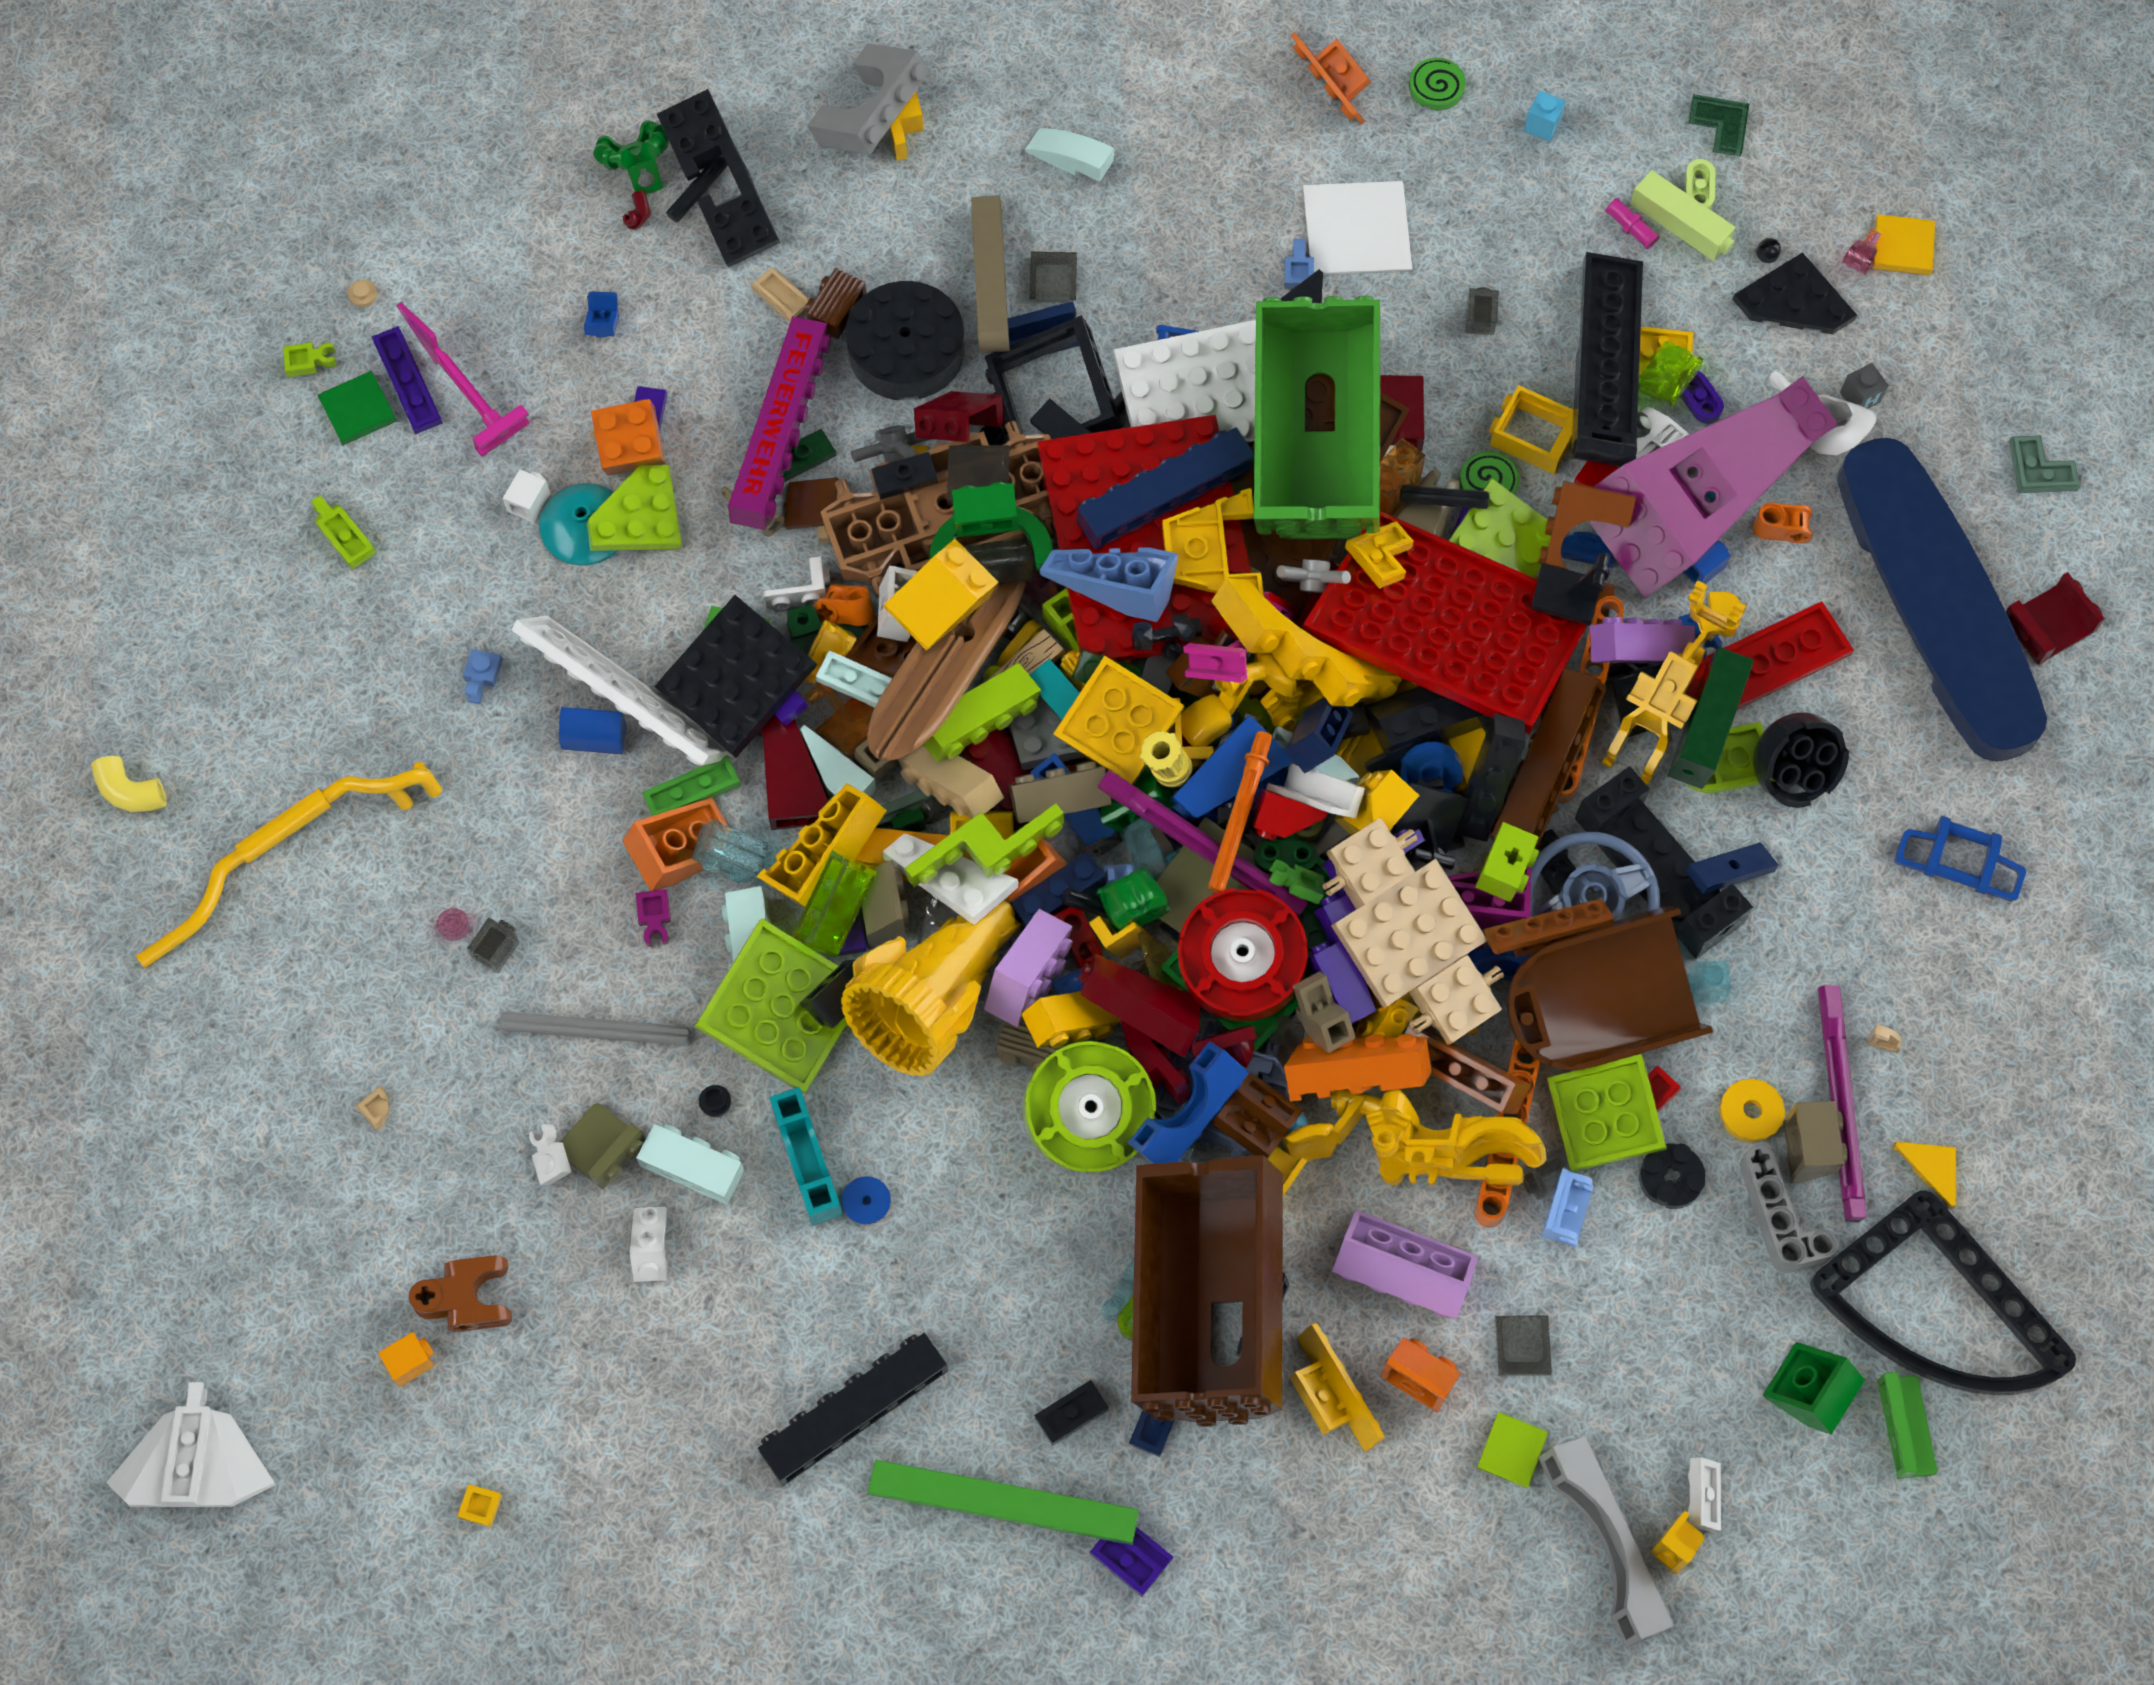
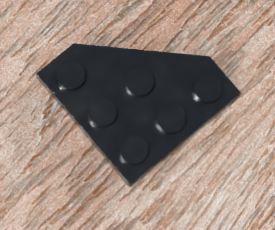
[1732,252,1857,334]

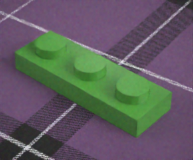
[642,755,741,816]

